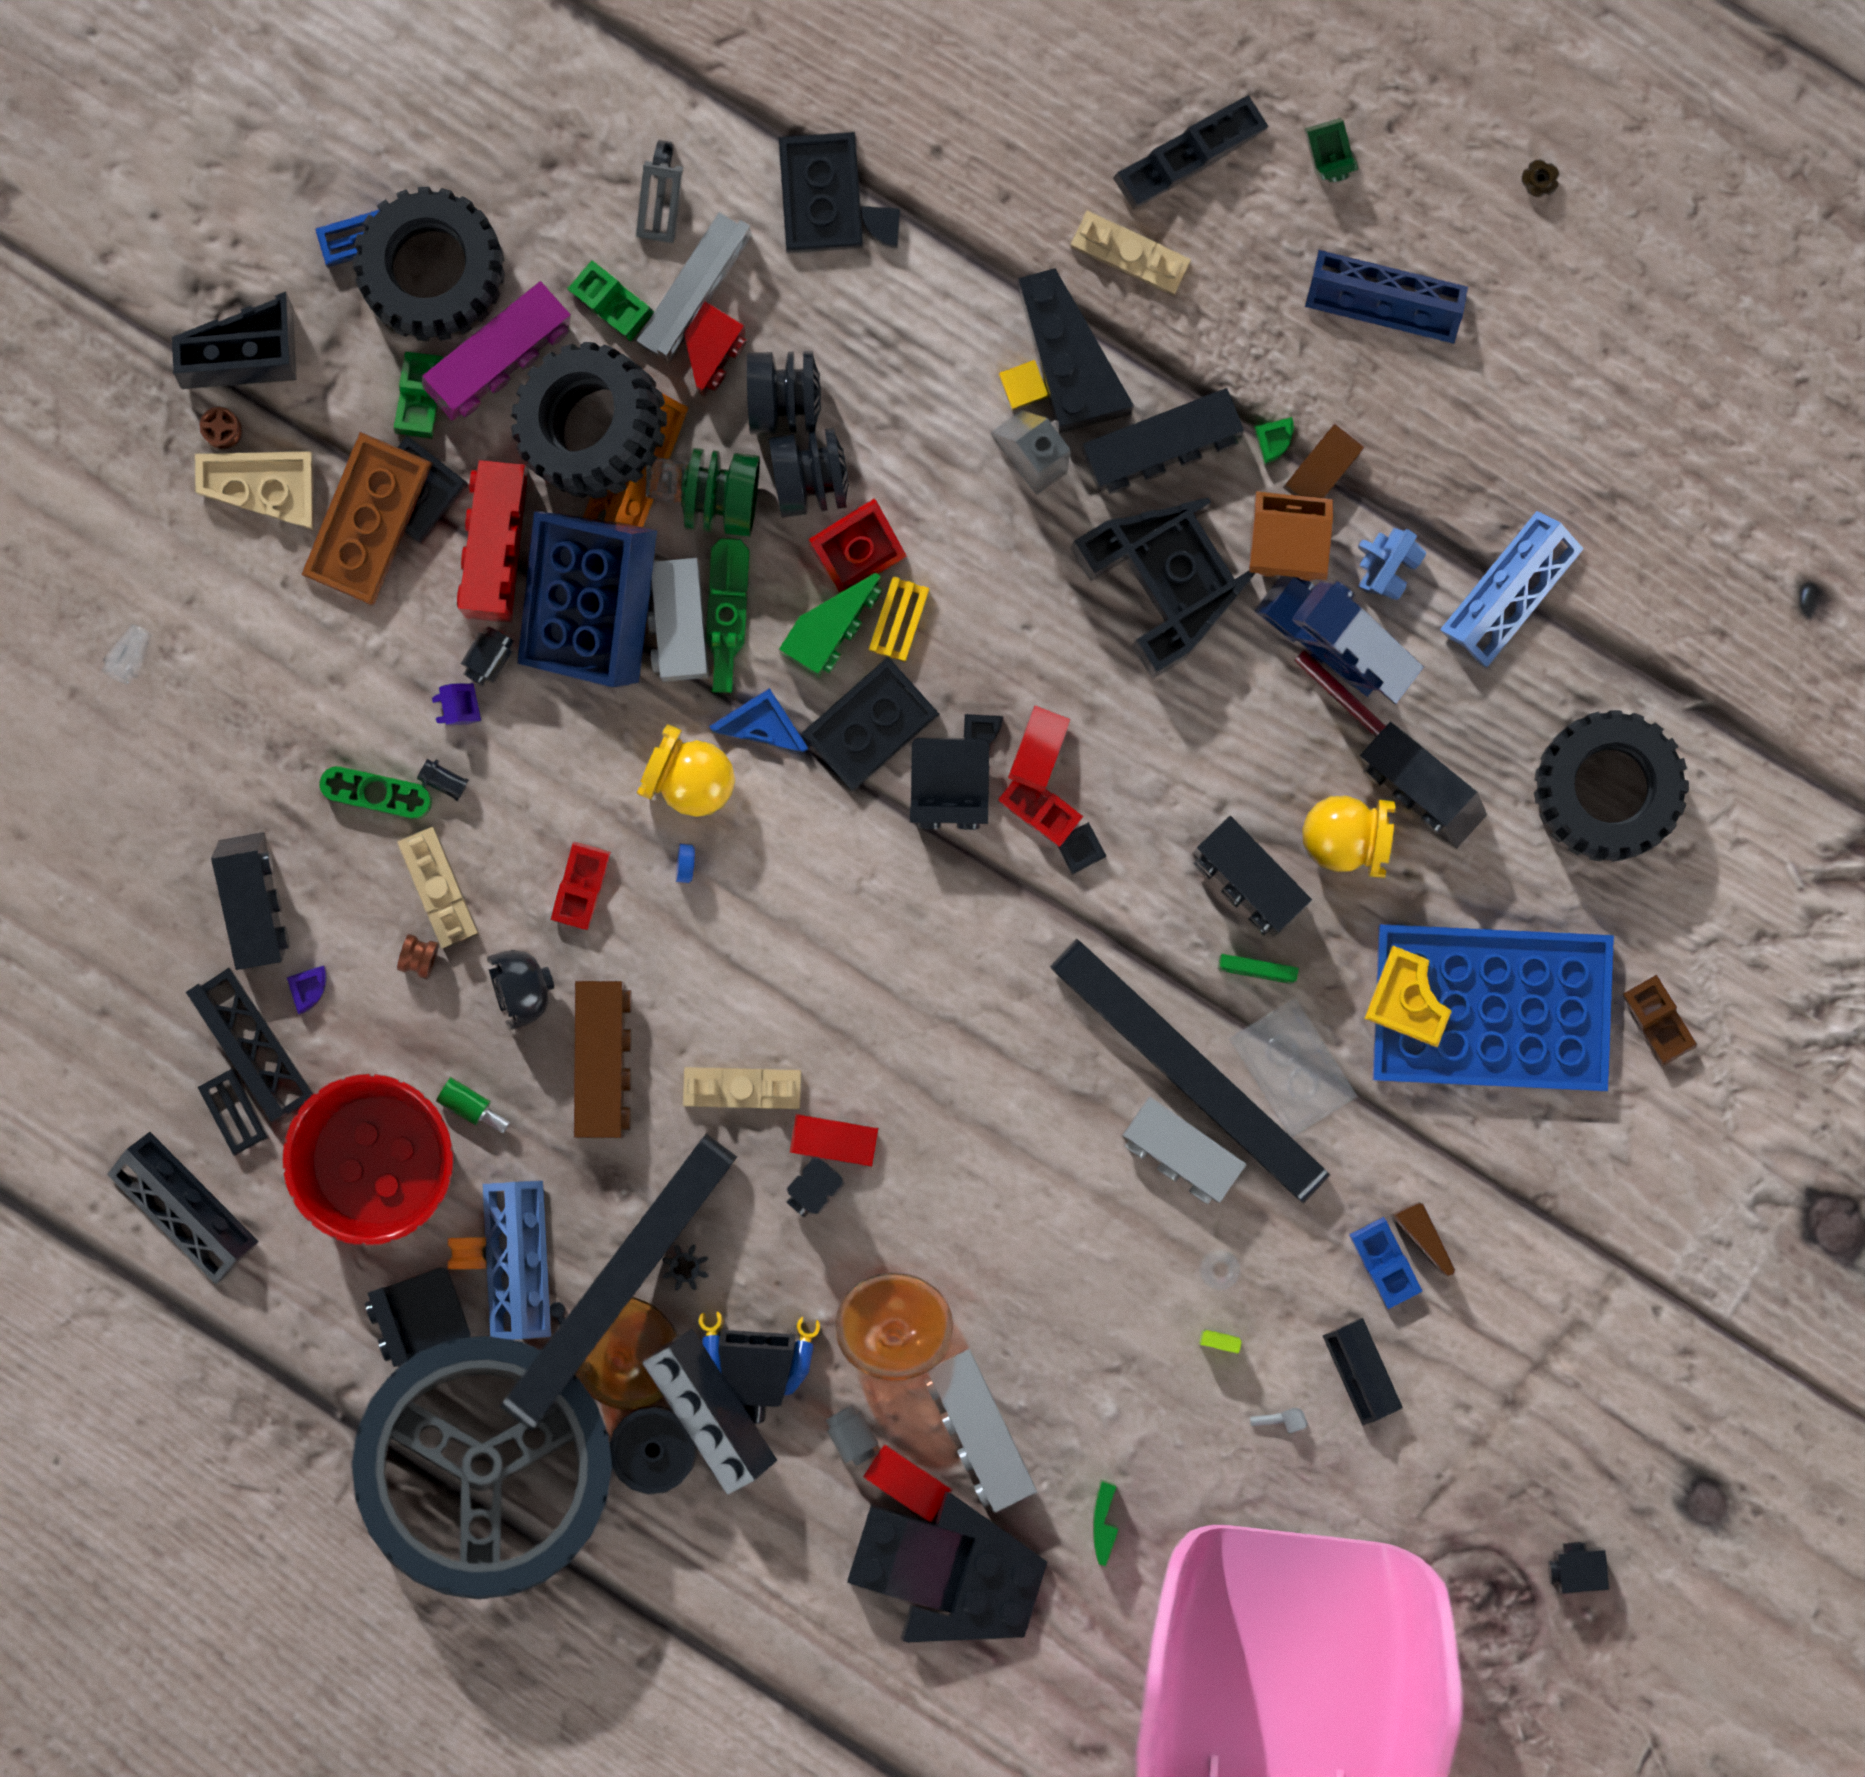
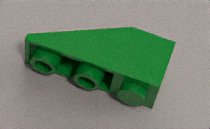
[779,573,883,678]

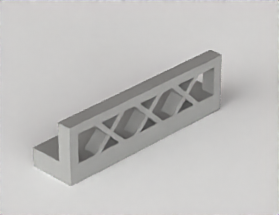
[636,212,752,363]

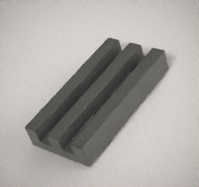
[636,161,684,243]

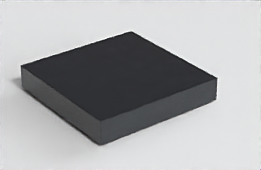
[398,436,469,545]

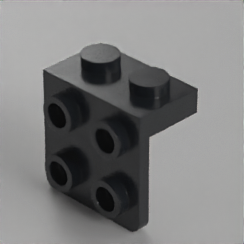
[910,738,990,830]
[365,1267,471,1367]

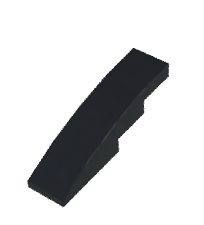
[1113,95,1269,210]

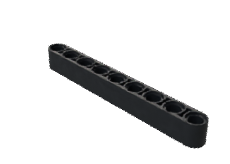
[1050,939,1330,1204]
[500,1133,738,1430]

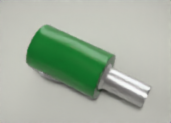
[436,1077,510,1133]

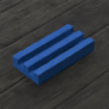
[315,210,379,268]

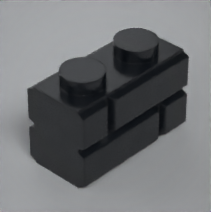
[786,1157,845,1217]

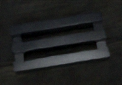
[197,1069,270,1156]

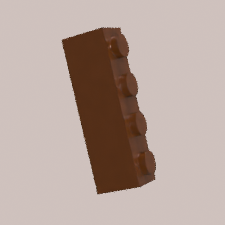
[574,981,632,1138]

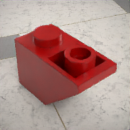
[684,301,747,397]

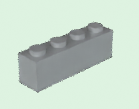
[923,1348,1037,1513]

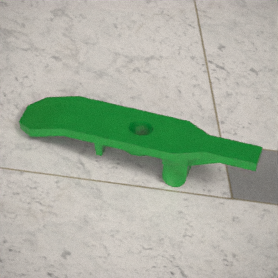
[706,538,750,693]

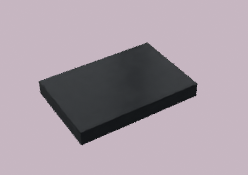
[778,132,863,253]
[801,657,940,792]

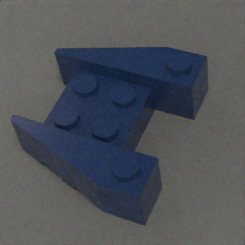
[1254,576,1424,704]

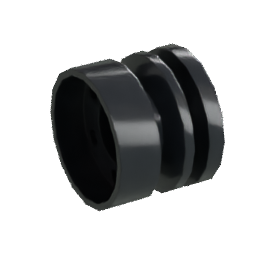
[747,351,821,435]
[769,428,849,518]

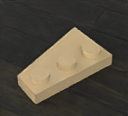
[195,451,314,530]

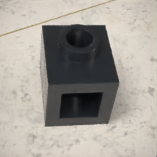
[1548,1542,1609,1594]

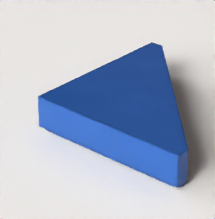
[709,688,808,752]

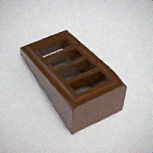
[1391,1202,1456,1277]

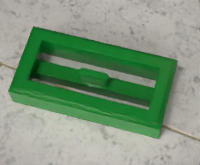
[1217,954,1299,984]

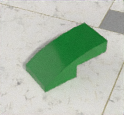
[567,260,654,342]
[393,351,444,439]
[1093,1479,1119,1567]

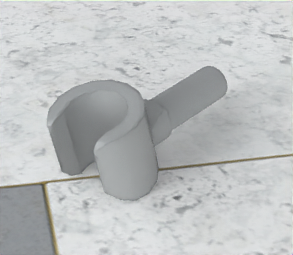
[1250,1408,1308,1434]

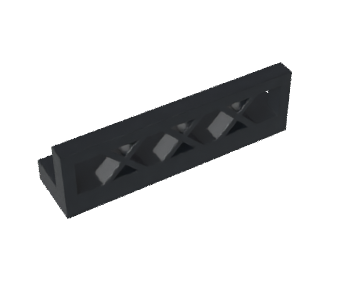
[186,968,314,1123]
[107,1132,259,1284]

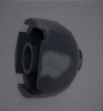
[487,950,554,1031]

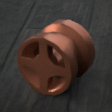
[199,407,243,450]
[397,934,439,980]

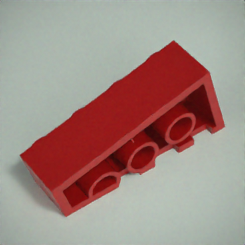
[457,460,529,623]

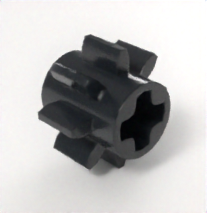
[662,1244,709,1291]

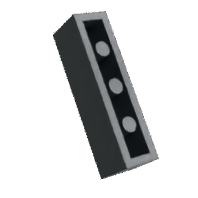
[1082,388,1244,494]
[642,1328,778,1495]

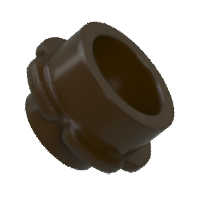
[1521,159,1559,197]

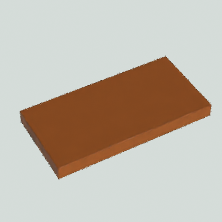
[301,432,433,605]

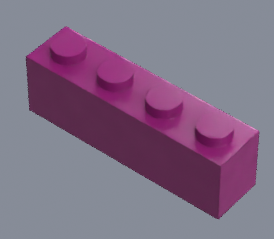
[422,280,571,421]

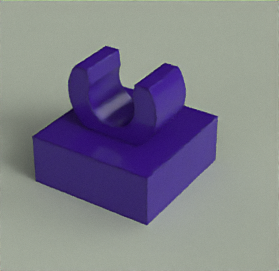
[432,683,481,725]

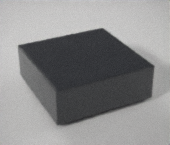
[1056,822,1107,875]

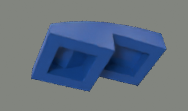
[1349,1217,1423,1309]

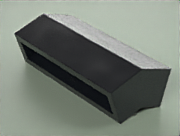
[1322,1318,1403,1426]

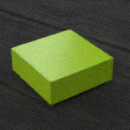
[1199,1329,1242,1354]

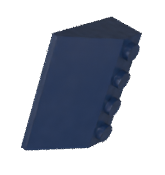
[517,511,657,688]

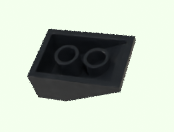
[847,1504,973,1612]

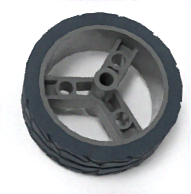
[351,1336,612,1600]

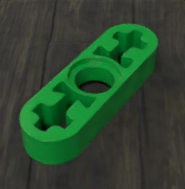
[319,766,432,819]

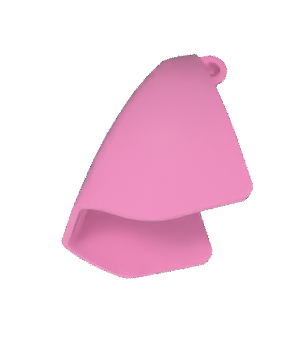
[1137,1525,1461,1777]

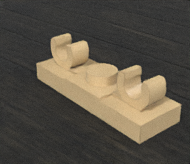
[1070,210,1191,296]
[397,827,479,949]
[683,1067,801,1109]

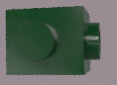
[1304,118,1359,182]

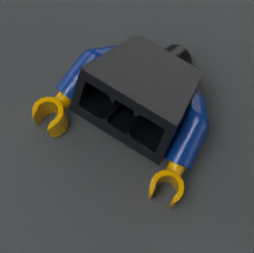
[698,1311,820,1424]

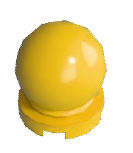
[636,724,735,817]
[1302,795,1395,879]

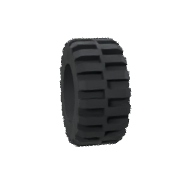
[353,186,505,342]
[511,342,667,499]
[1534,710,1689,862]

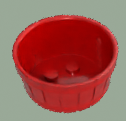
[282,1074,453,1245]

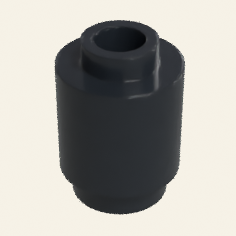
[460,626,514,686]

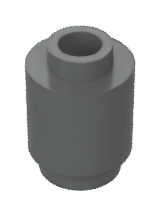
[825,1405,879,1466]

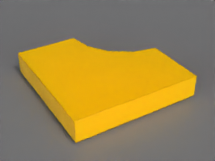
[1364,946,1452,1048]

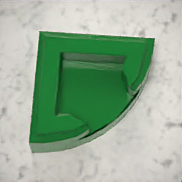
[1254,417,1294,466]

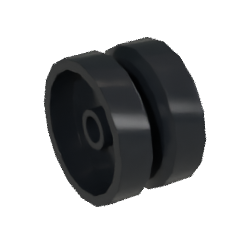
[610,1405,698,1495]

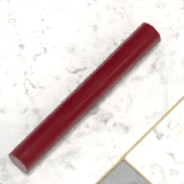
[1294,650,1386,737]

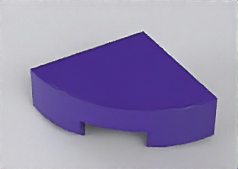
[286,965,327,1015]

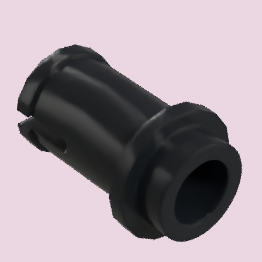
[417,759,469,802]

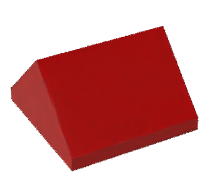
[808,498,907,593]

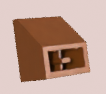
[1249,491,1333,581]

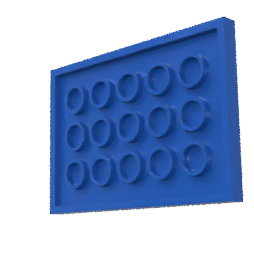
[1372,924,1614,1091]

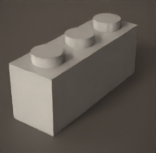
[648,558,709,682]
[1122,1097,1246,1205]

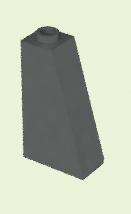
[991,410,1071,495]

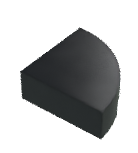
[652,140,674,179]
[862,206,900,249]
[964,714,1003,745]

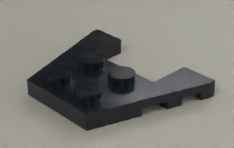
[900,1491,1047,1643]

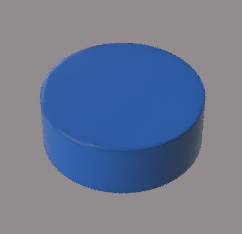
[676,843,695,883]

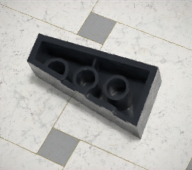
[1017,268,1134,434]

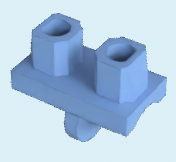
[1357,528,1426,600]

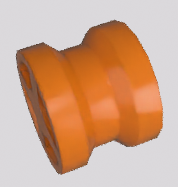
[447,1237,487,1269]

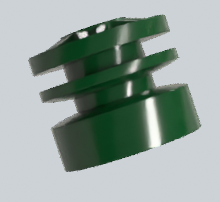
[681,448,760,537]

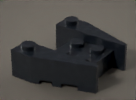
[1071,498,1255,679]

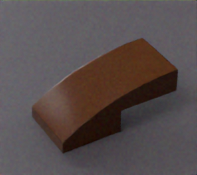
[1283,424,1365,498]
[1623,975,1697,1066]

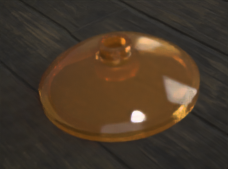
[835,1273,953,1381]
[575,1297,678,1410]

